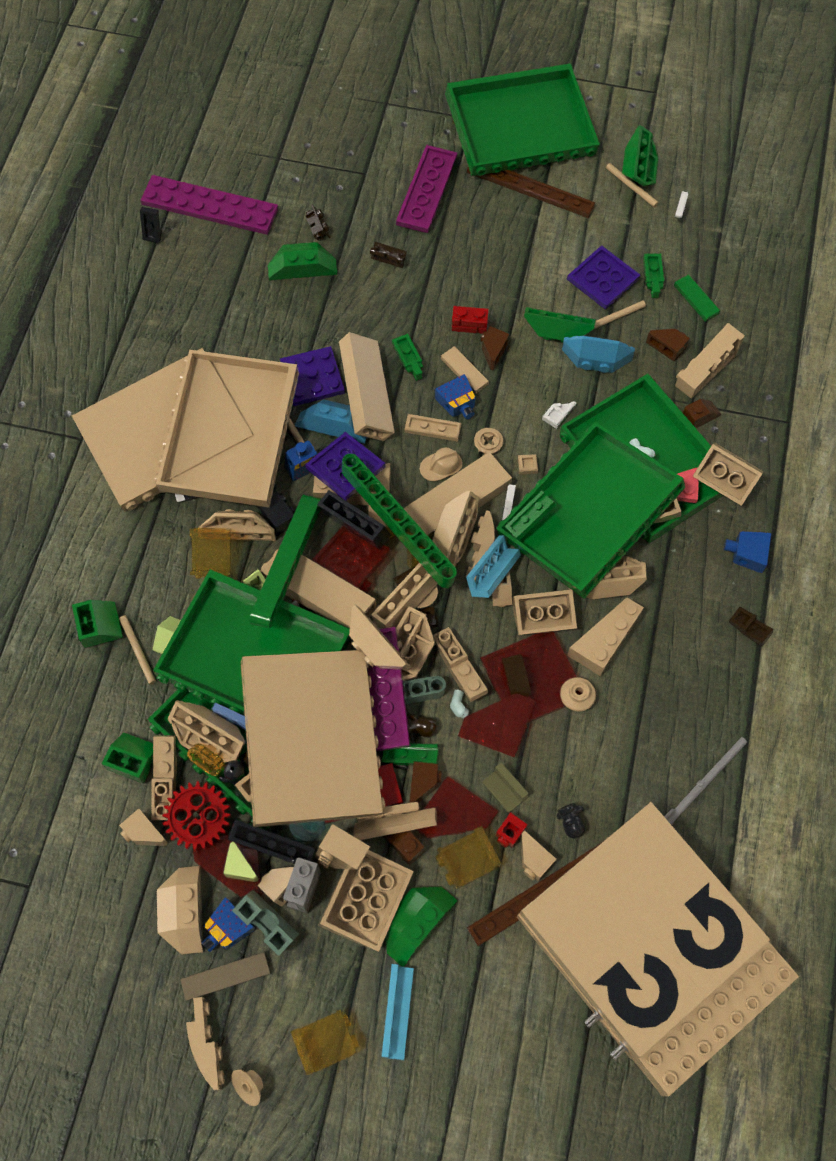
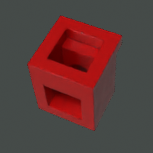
[495,812,528,848]

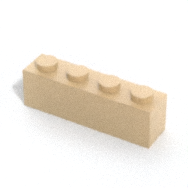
[371,563,438,629]

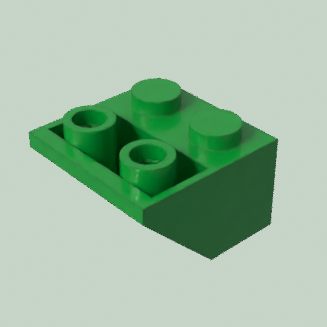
[72,600,123,648]
[102,733,153,784]

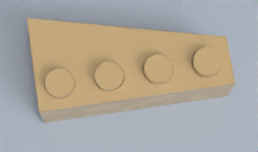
[675,323,745,399]
[567,598,644,676]
[315,824,370,870]

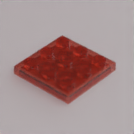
[312,526,391,589]

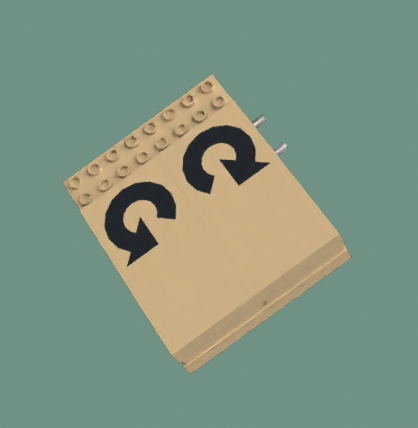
[517,802,799,1096]

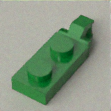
[643,254,664,298]
[392,334,423,381]

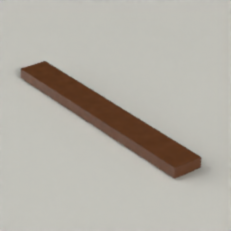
[467,166,595,218]
[467,841,604,946]

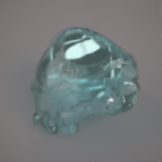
[289,821,326,842]

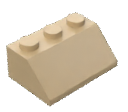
[693,442,763,506]
[512,590,577,635]

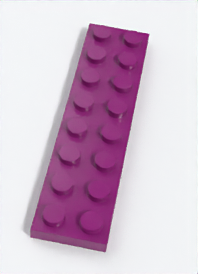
[140,175,278,235]

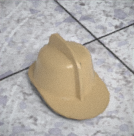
[420,447,463,481]

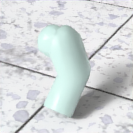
[629,438,655,458]
[450,690,469,719]

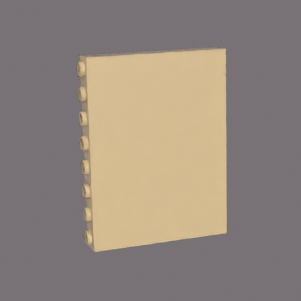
[72,348,253,512]
[155,350,299,507]
[241,650,385,827]

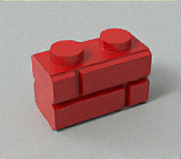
[452,306,489,334]

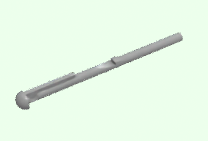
[664,737,747,824]

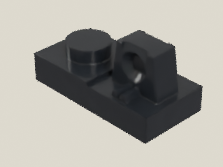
[140,207,161,243]

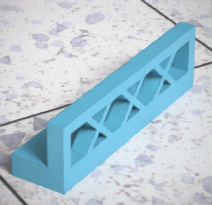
[466,535,521,598]
[382,964,414,1060]

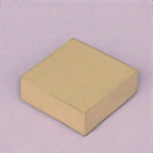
[518,454,538,475]

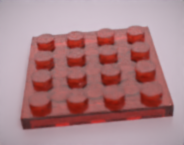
[480,631,582,729]

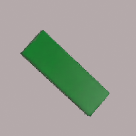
[674,274,720,322]

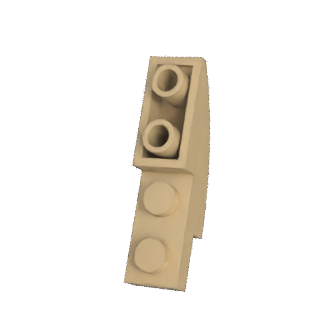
[466,510,495,581]
[433,627,488,702]
[151,735,177,820]
[186,997,225,1090]

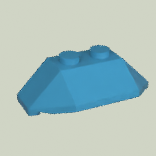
[562,336,635,373]
[295,399,367,444]

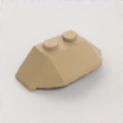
[433,490,480,567]
[198,509,276,541]
[569,556,647,600]
[349,604,411,670]
[396,606,435,681]
[168,700,245,765]
[157,866,203,955]

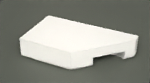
[675,191,688,218]
[542,401,576,429]
[502,484,516,520]

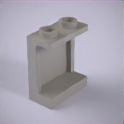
[283,858,321,914]

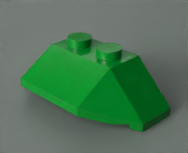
[622,125,658,186]
[268,242,337,280]
[524,307,596,342]
[385,887,458,967]

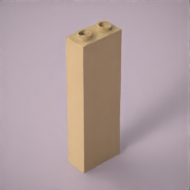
[339,332,395,441]
[399,452,512,540]
[260,549,377,629]

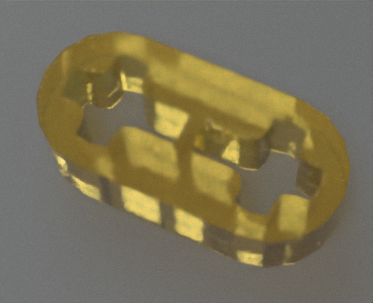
[187,743,225,776]

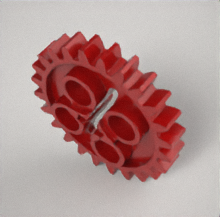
[162,781,231,851]

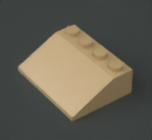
[318,850,414,952]

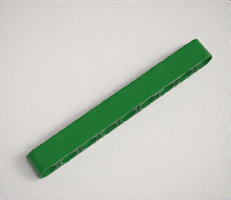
[342,454,457,588]
[250,494,322,628]

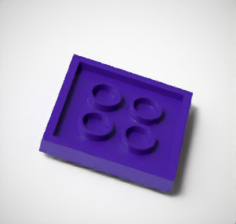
[567,245,640,310]
[280,346,345,406]
[305,432,386,501]

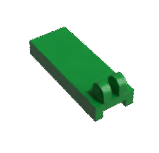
[505,491,556,540]
[382,743,439,765]

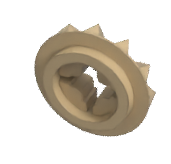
[474,428,503,455]

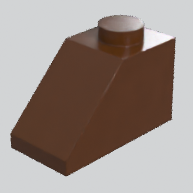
[481,326,509,371]
[646,329,690,361]
[683,399,721,429]
[409,762,442,803]
[382,831,425,866]

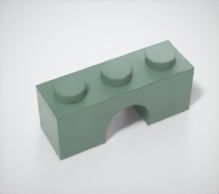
[232,890,299,956]

